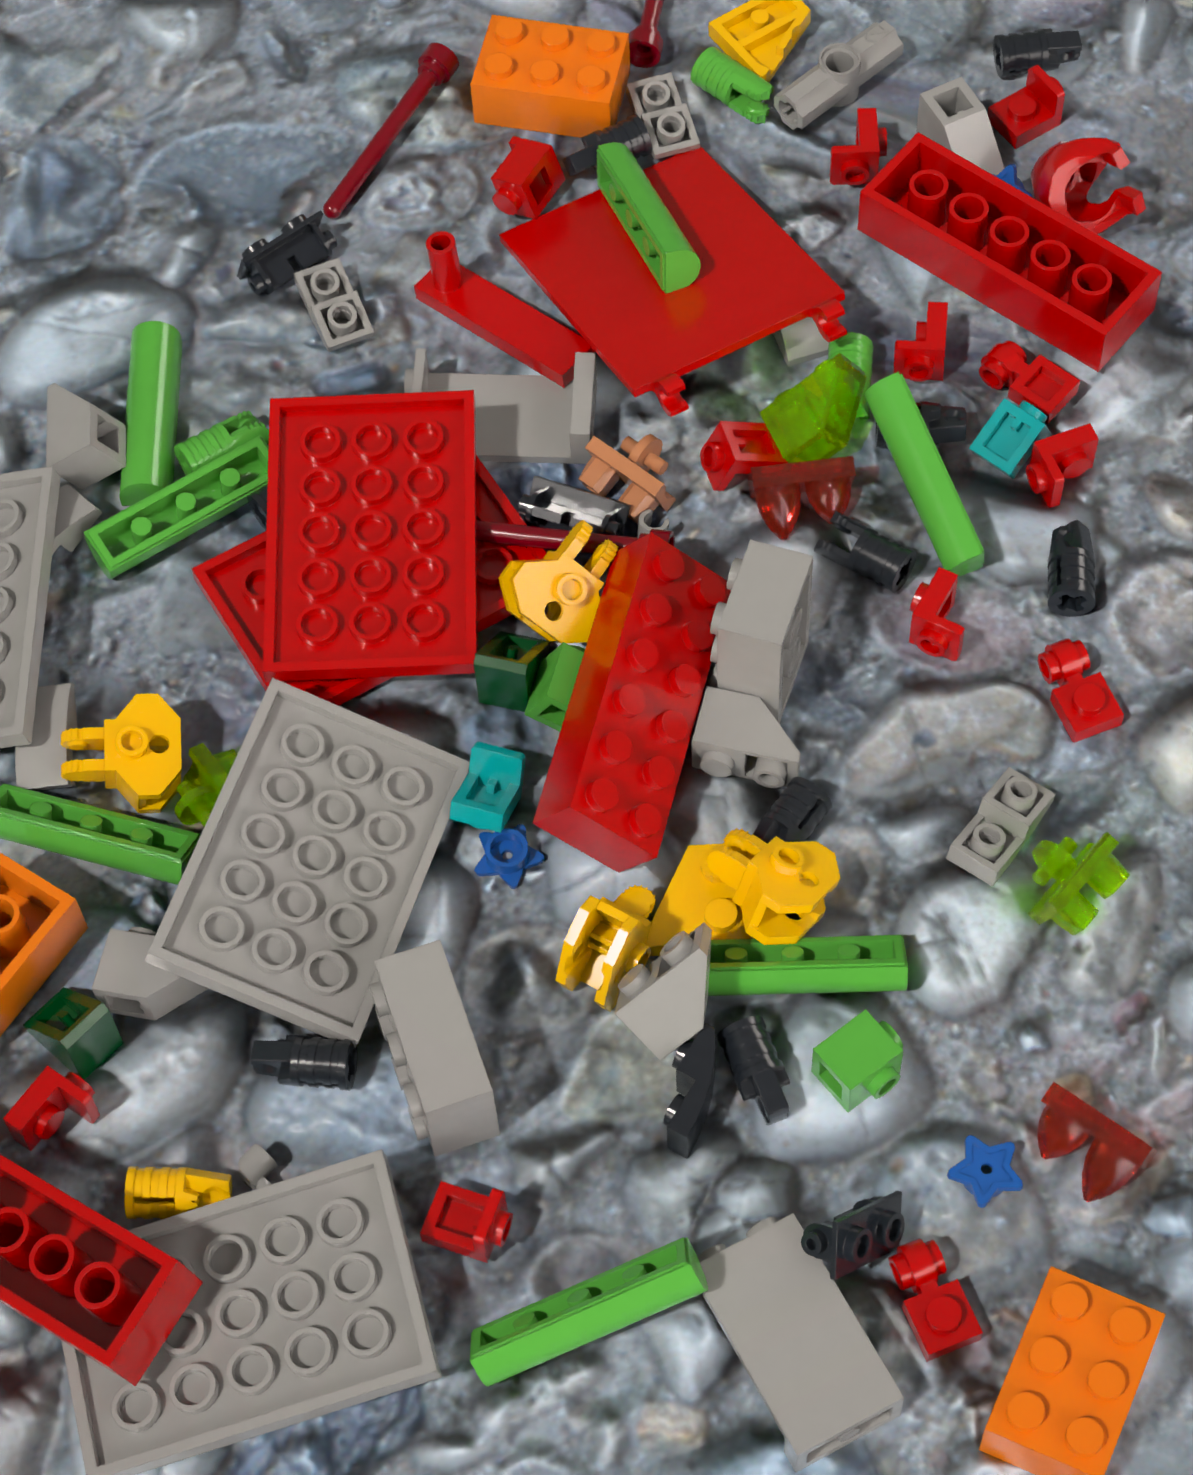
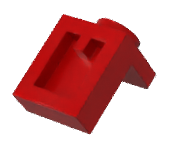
[987,65,1065,149]
[893,302,948,382]
[700,421,788,491]
[1026,423,1099,508]
[3,1065,100,1151]

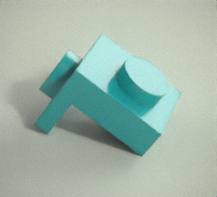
[449,741,526,833]

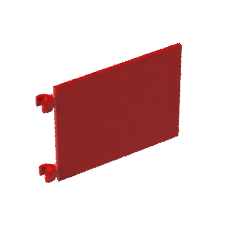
[499,146,847,417]

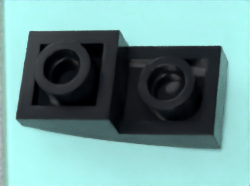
[663,1023,716,1159]

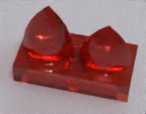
[748,456,856,540]
[1037,1082,1158,1202]

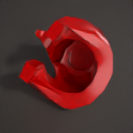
[1031,137,1146,235]

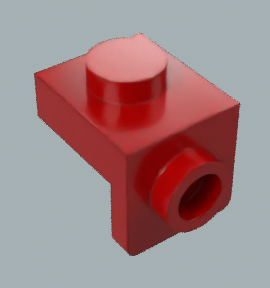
[829,108,887,185]
[909,567,965,661]
[420,1181,513,1263]

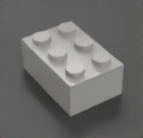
[710,539,813,724]
[369,940,500,1157]

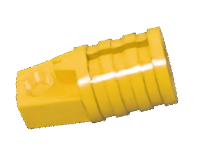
[124,1166,233,1220]

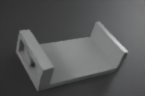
[404,348,597,464]
[695,1213,904,1472]

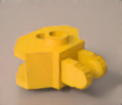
[498,520,618,644]
[61,694,182,813]
[705,828,840,945]
[555,885,656,1012]

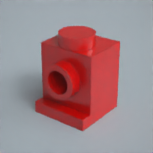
[491,136,566,219]

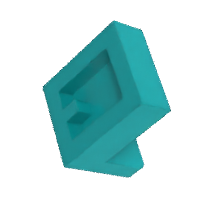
[969,398,1053,479]

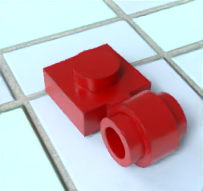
[979,341,1080,424]
[1038,638,1124,743]
[888,1238,983,1362]

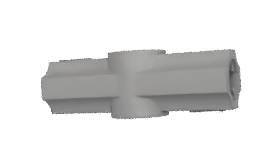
[774,20,903,130]

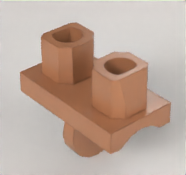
[578,434,676,524]

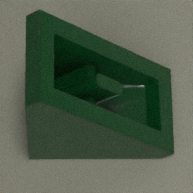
[474,631,551,712]
[23,987,124,1080]

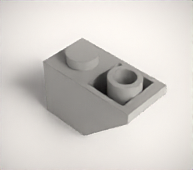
[916,77,1004,175]
[46,383,126,490]
[692,686,801,788]
[614,922,712,1061]
[91,927,209,1020]

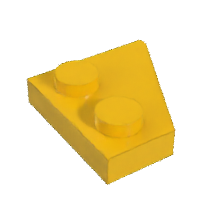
[708,0,811,82]
[646,844,750,956]

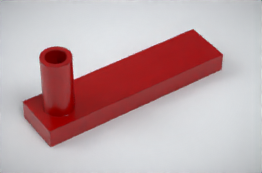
[414,231,595,388]

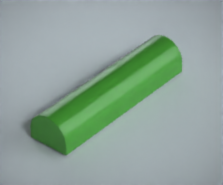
[597,142,701,294]
[119,321,182,506]
[864,372,984,577]
[84,435,269,580]
[0,783,201,885]
[708,935,908,996]
[470,1237,708,1387]

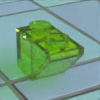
[759,353,867,474]

